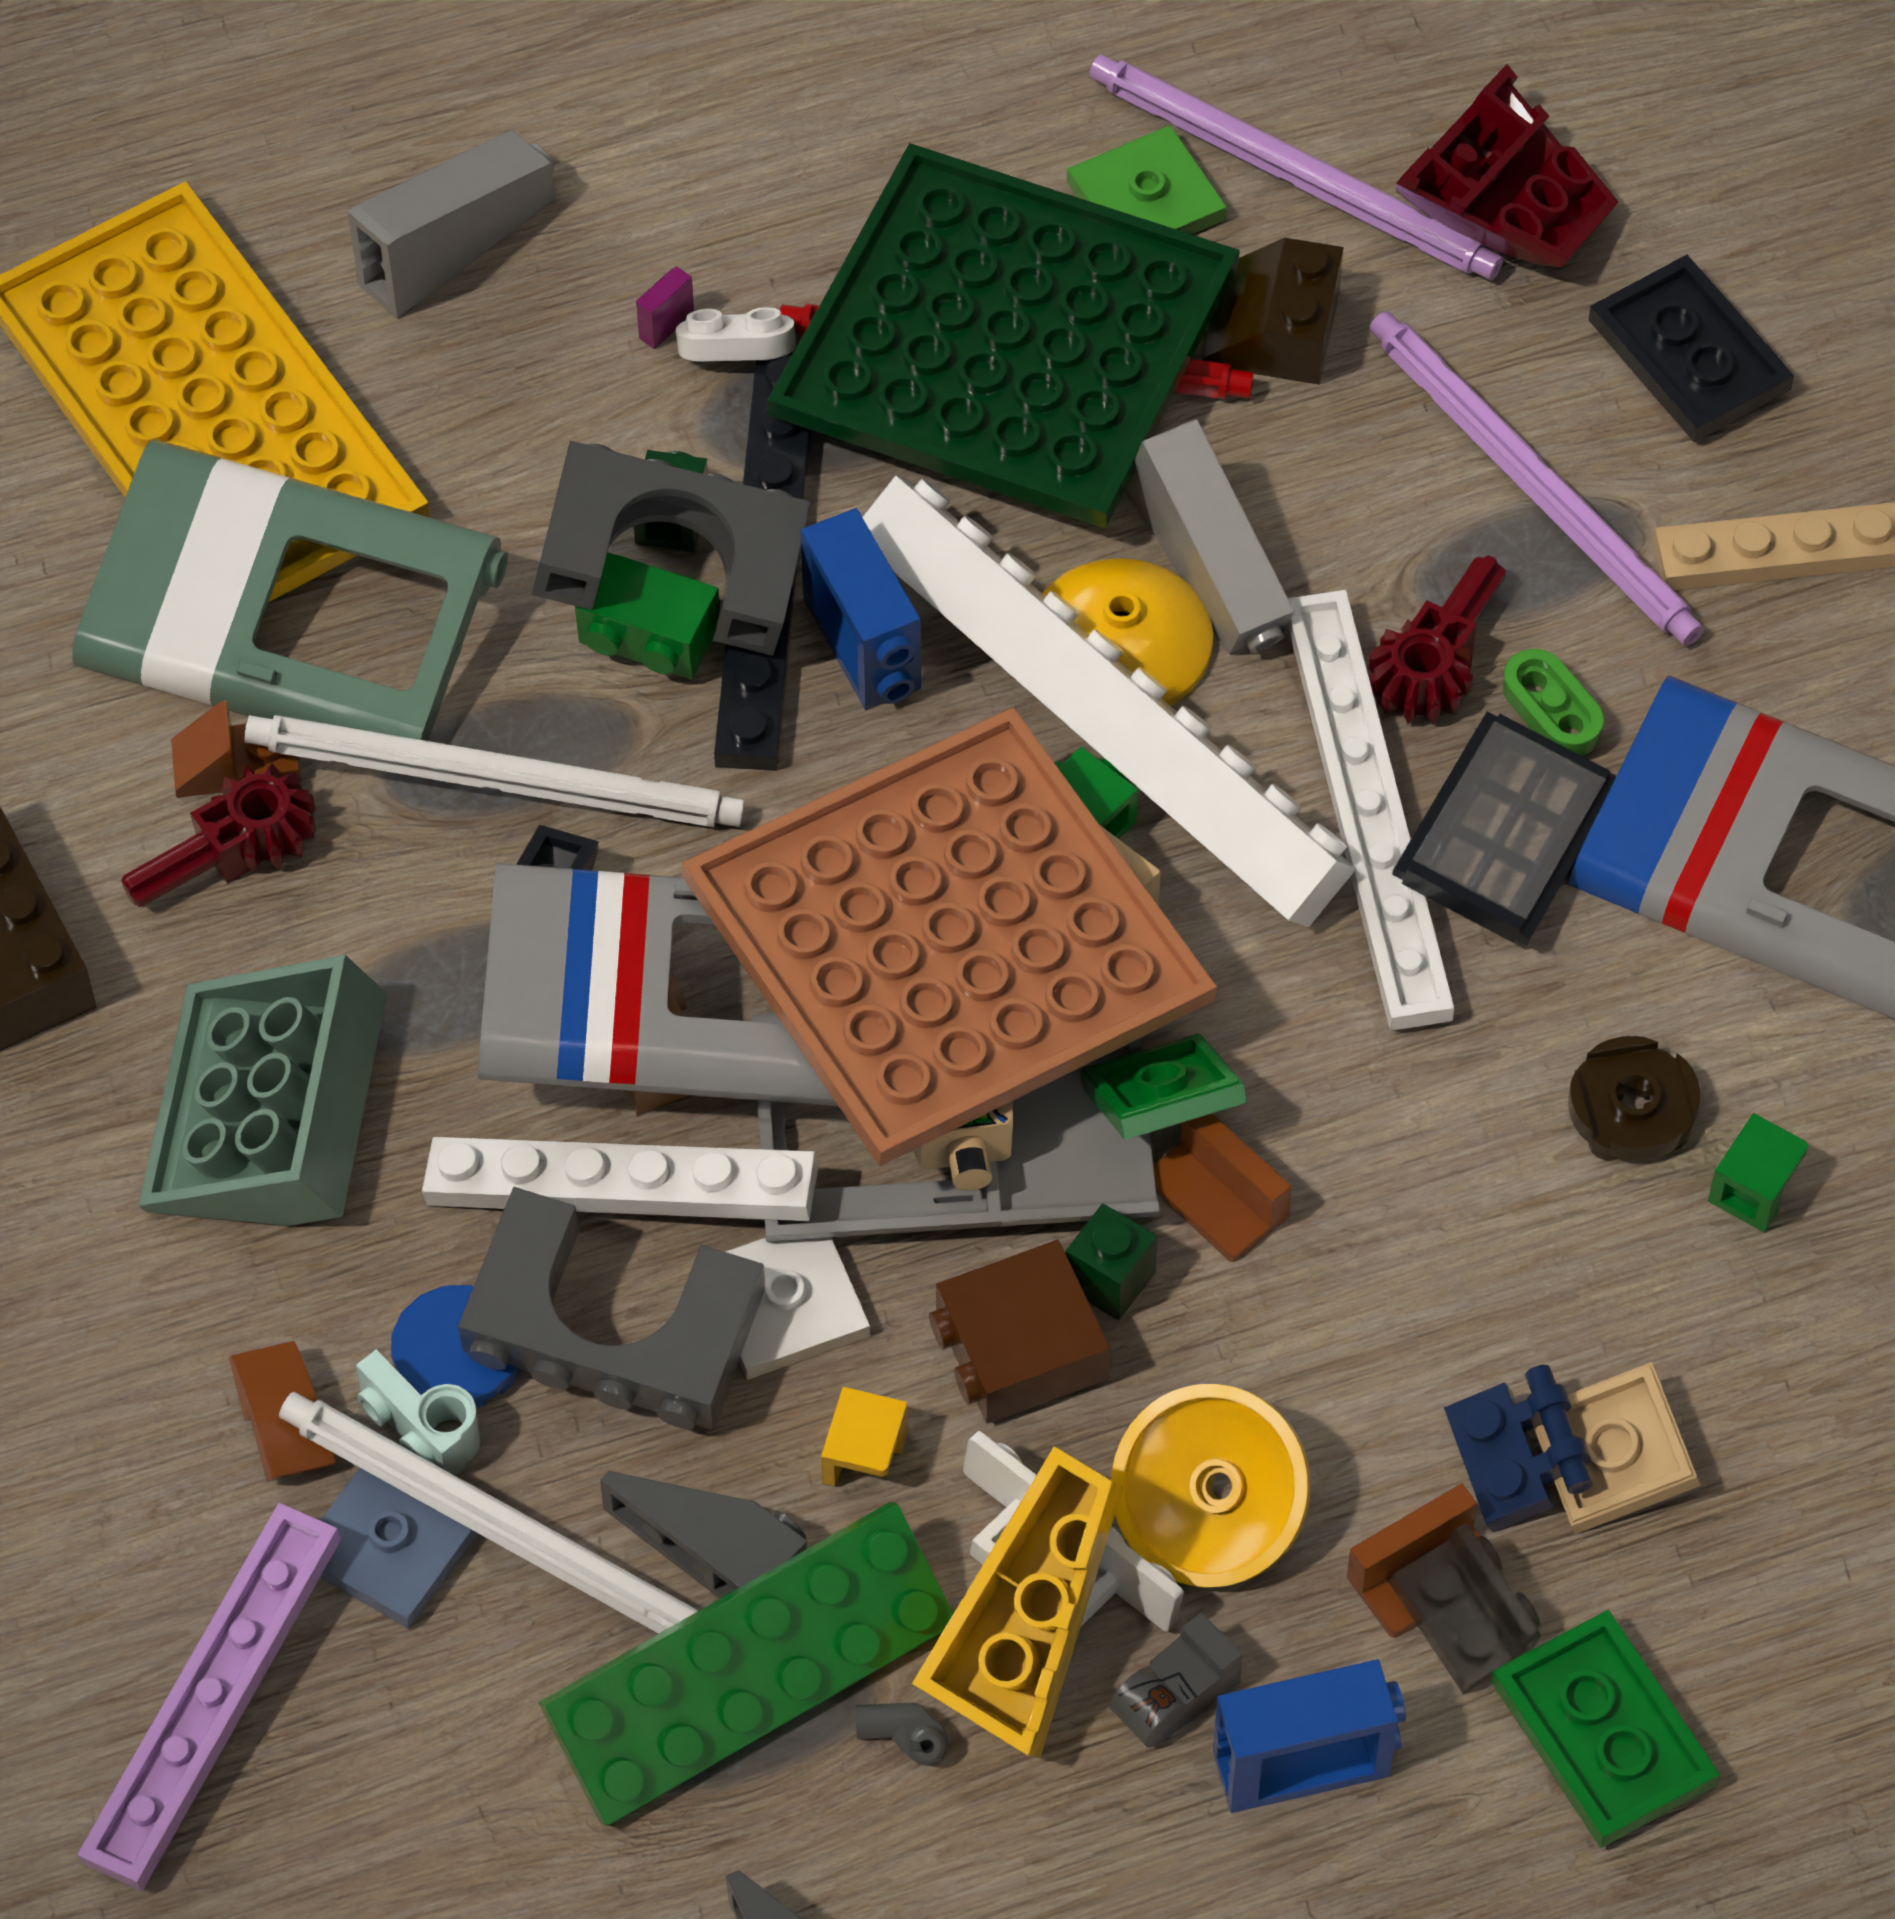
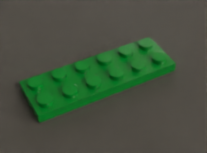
[538,1502,953,1826]

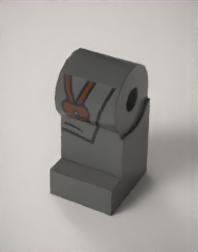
[1109,1612,1243,1747]

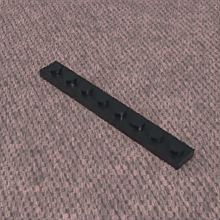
[714,353,811,771]

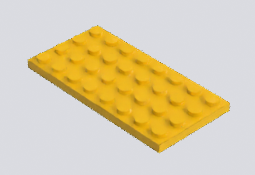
[0,181,431,603]

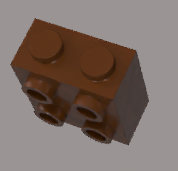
[929,1239,1110,1424]

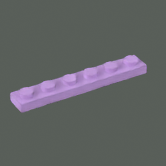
[77,1503,342,1891]

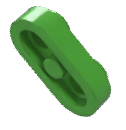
[1502,649,1604,756]

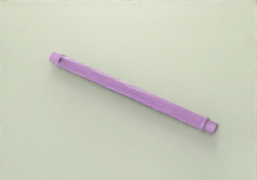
[1089,54,1503,281]
[1369,311,1704,647]

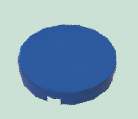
[391,1285,520,1409]

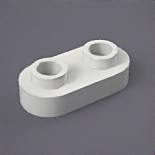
[676,307,796,361]

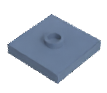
[320,1468,478,1629]

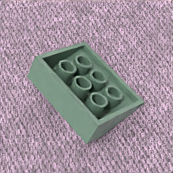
[139,955,387,1226]

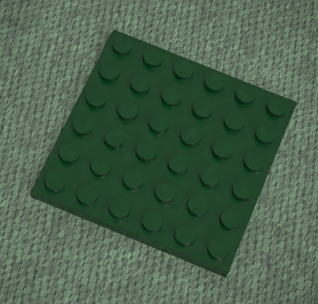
[767,143,1240,529]

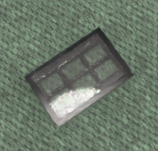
[1392,711,1615,945]

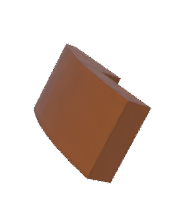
[229,1341,336,1482]

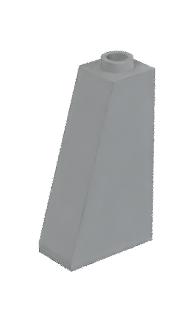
[348,129,555,319]
[1126,419,1295,655]

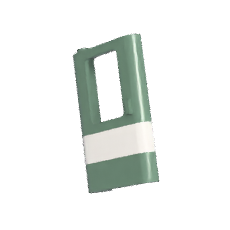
[72,439,508,741]

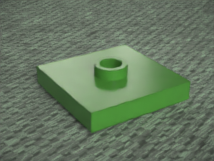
[1067,125,1227,234]

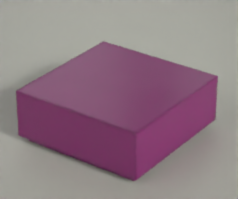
[636,266,694,349]

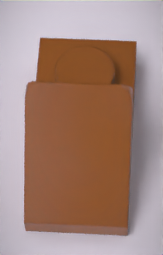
[171,700,301,798]

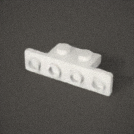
[963,1431,1184,1632]

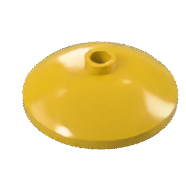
[1042,558,1213,706]
[1111,1384,1311,1588]

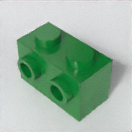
[575,552,720,680]

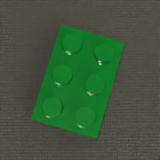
[1491,1609,1720,1848]

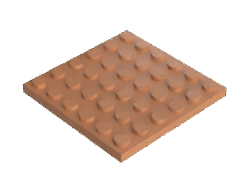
[682,707,1217,1166]

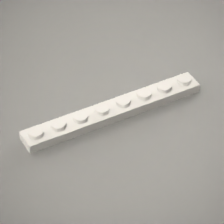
[1288,590,1454,1031]

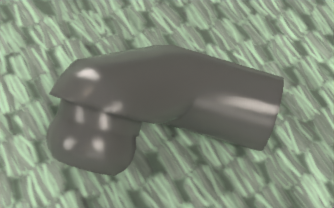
[855,1702,949,1765]

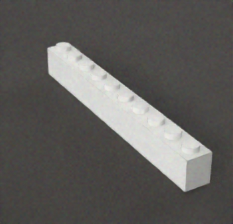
[862,475,1356,927]

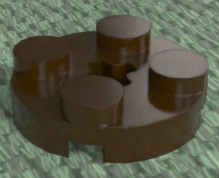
[1568,1036,1700,1161]

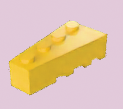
[912,1446,1123,1758]

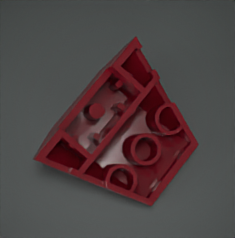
[1396,64,1618,267]

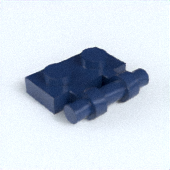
[1444,1364,1593,1532]

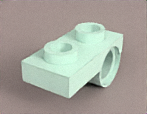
[356,1349,481,1476]

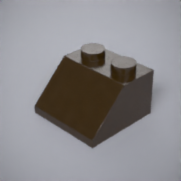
[1202,238,1344,385]

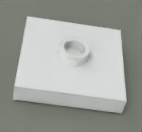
[726,1237,870,1380]

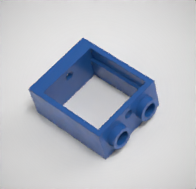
[800,507,921,711]
[1213,1659,1406,1813]

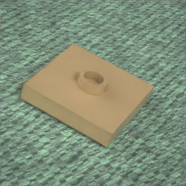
[1534,1362,1701,1535]

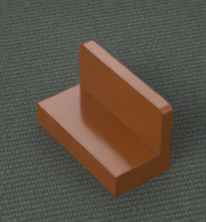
[1153,1113,1292,1262]
[1347,1483,1502,1638]

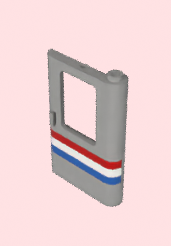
[478,863,838,1106]

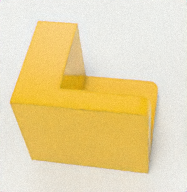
[821,1387,908,1487]

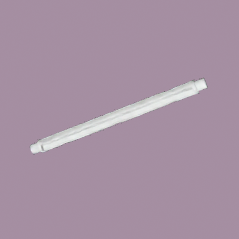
[244,715,745,828]
[279,1392,698,1634]

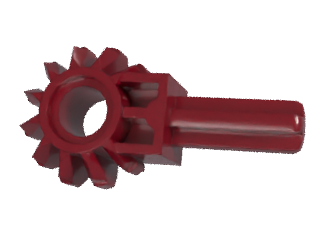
[1368,555,1506,725]
[121,763,316,907]

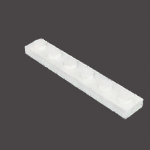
[422,1137,818,1221]

